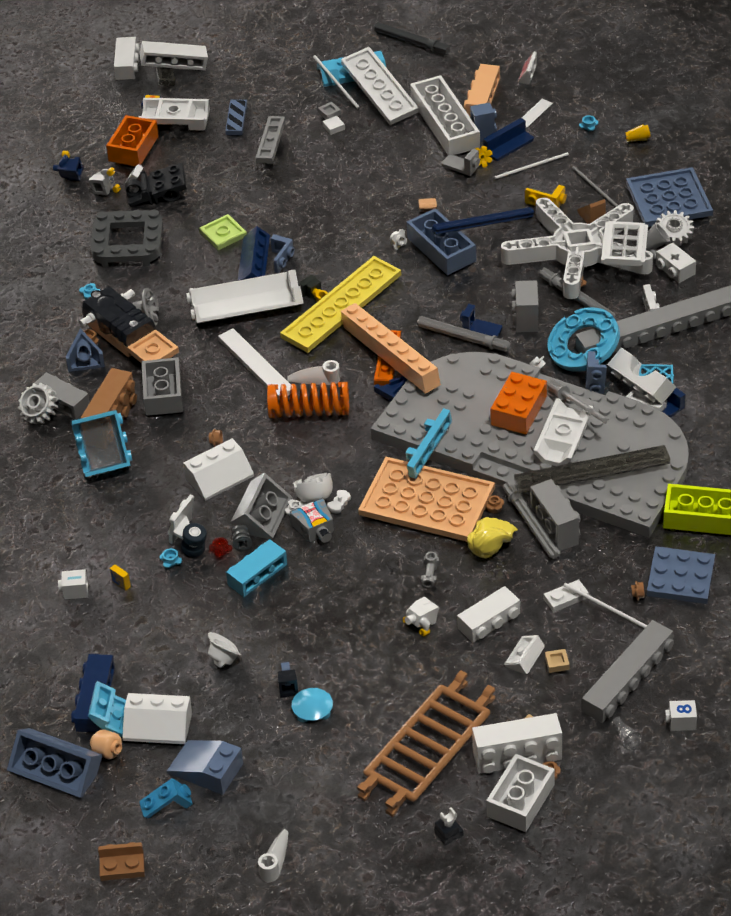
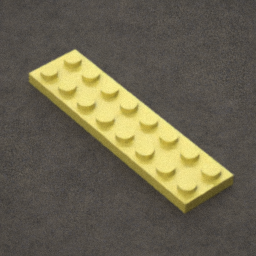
[280,256,401,353]

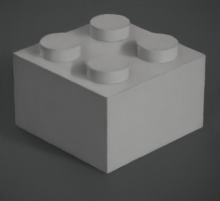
[512,280,538,333]

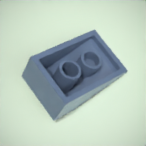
[167,740,243,795]

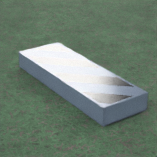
[225,100,247,135]

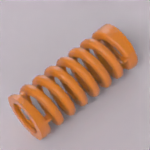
[267,382,349,418]

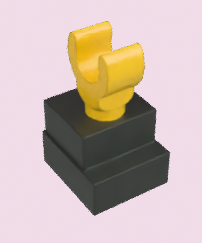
[298,274,328,302]

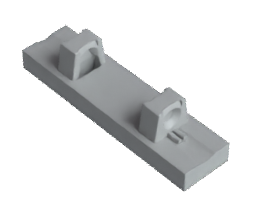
[255,116,286,164]

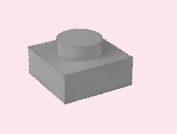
[318,102,341,120]

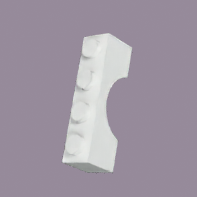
[607,348,676,404]

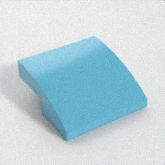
[88,681,126,737]

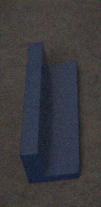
[238,226,270,281]

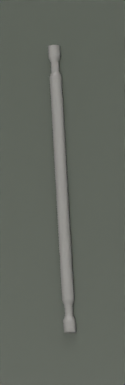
[572,166,618,207]

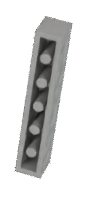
[582,620,674,723]

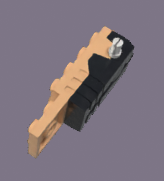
[79,286,179,363]

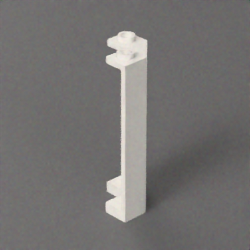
[186,270,304,324]

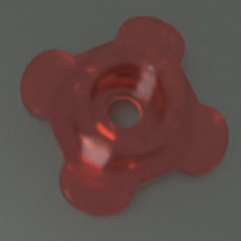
[209,537,232,557]

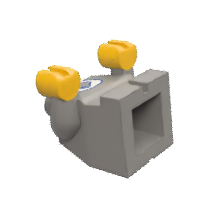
[89,167,121,195]

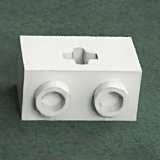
[656,243,696,283]

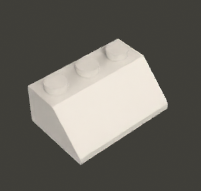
[183,439,254,501]
[122,693,192,744]

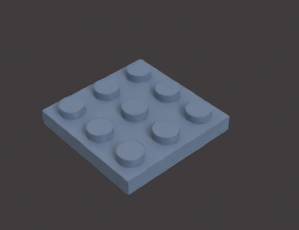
[647,546,715,604]

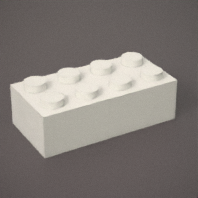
[472,713,562,774]

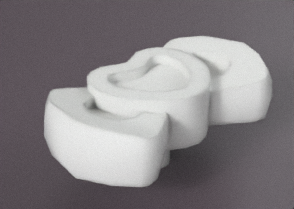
[327,490,351,514]

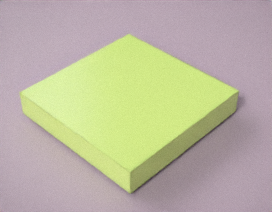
[199,214,247,250]

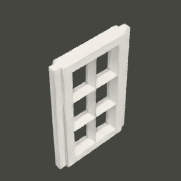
[601,221,648,266]

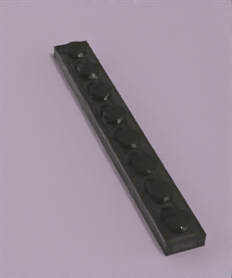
[514,445,670,494]

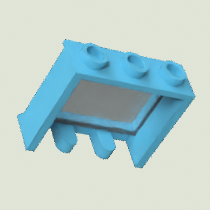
[70,410,133,477]

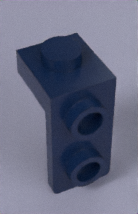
[460,304,502,338]

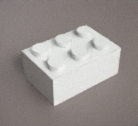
[486,754,555,832]

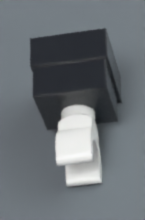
[434,807,464,846]

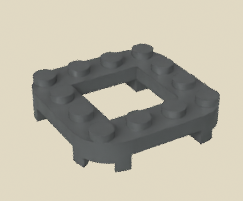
[91,209,164,268]

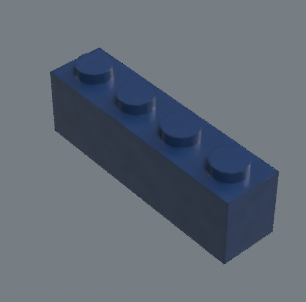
[71,654,115,733]

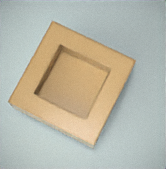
[545,649,570,673]

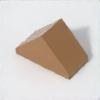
[577,199,606,224]

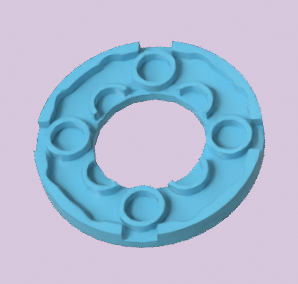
[547,307,620,371]

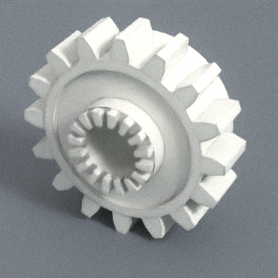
[656,210,694,246]
[18,383,58,424]

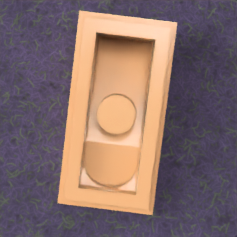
[419,198,437,213]

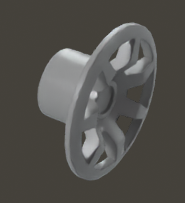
[133,288,159,326]

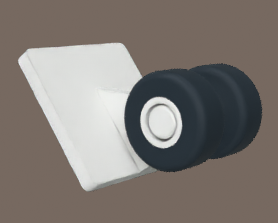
[168,494,207,557]

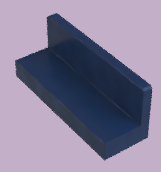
[483,118,534,161]

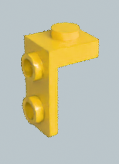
[525,185,567,208]

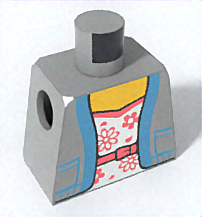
[290,497,334,543]

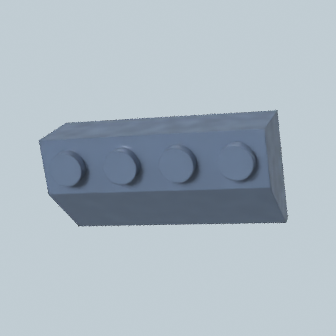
[7,728,102,797]

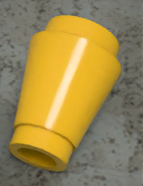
[625,124,651,142]

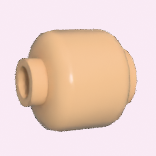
[90,729,122,759]

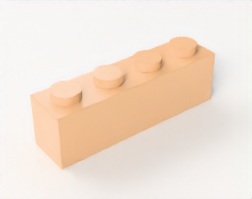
[464,64,500,117]

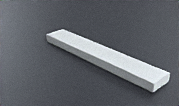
[218,329,291,400]

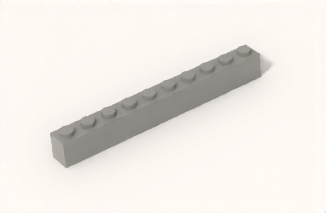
[575,285,731,354]

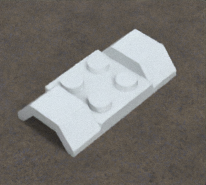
[534,398,593,467]

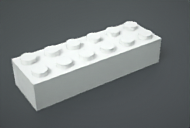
[410,75,480,155]

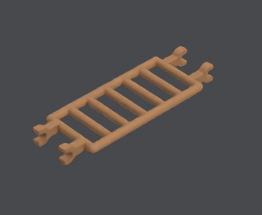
[357,670,495,817]

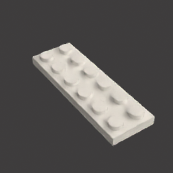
[341,47,419,125]

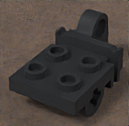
[125,163,187,207]

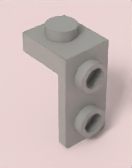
[442,149,480,176]

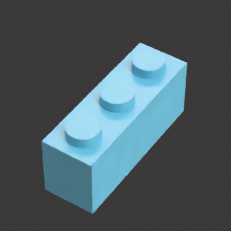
[226,539,287,597]

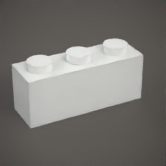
[114,37,140,80]
[457,586,520,643]

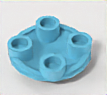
[292,688,333,723]

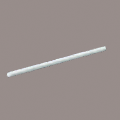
[313,55,360,109]
[494,152,569,179]
[563,583,647,629]

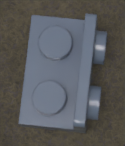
[585,351,607,394]

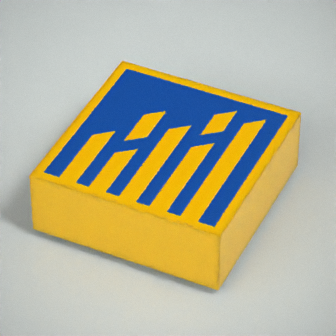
[110,564,131,591]

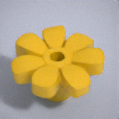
[475,146,493,168]

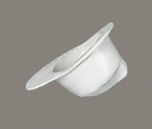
[208,632,241,668]

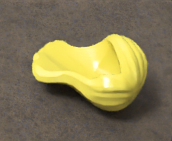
[467,517,518,558]

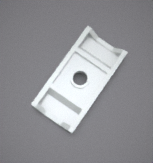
[139,98,210,131]

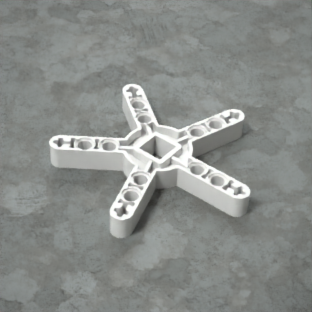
[501,198,653,299]

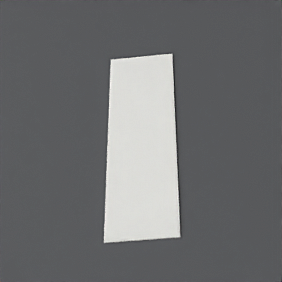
[522,99,553,127]

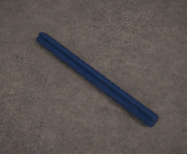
[431,207,534,234]

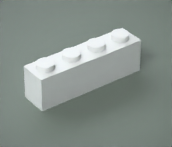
[140,41,208,70]

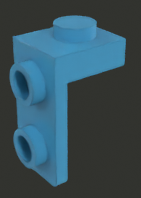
[140,778,193,819]

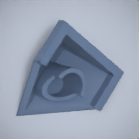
[66,328,105,372]

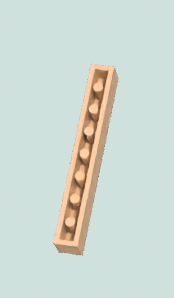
[341,303,441,394]

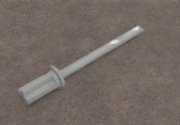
[547,379,609,424]

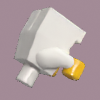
[403,597,439,637]

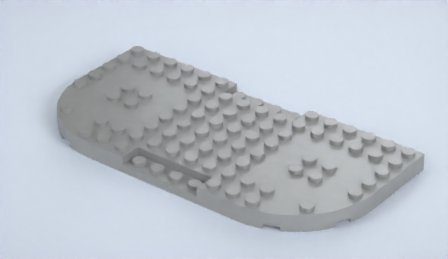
[371,352,689,538]

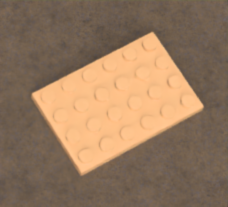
[358,457,495,542]

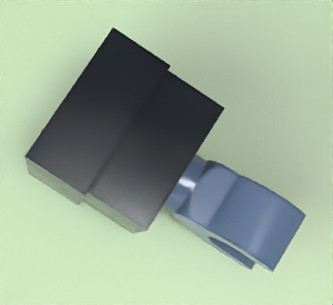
[277,662,298,698]

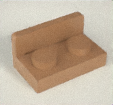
[98,842,145,881]

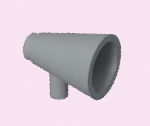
[635,223,670,261]

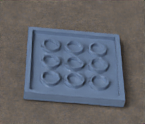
[626,167,713,227]

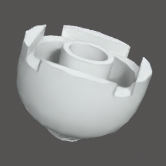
[293,473,333,503]

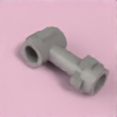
[421,551,439,588]

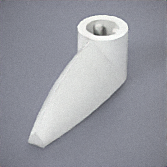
[287,360,340,385]
[258,829,288,882]

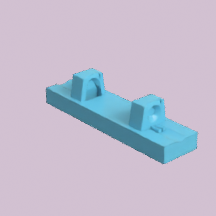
[405,408,452,479]

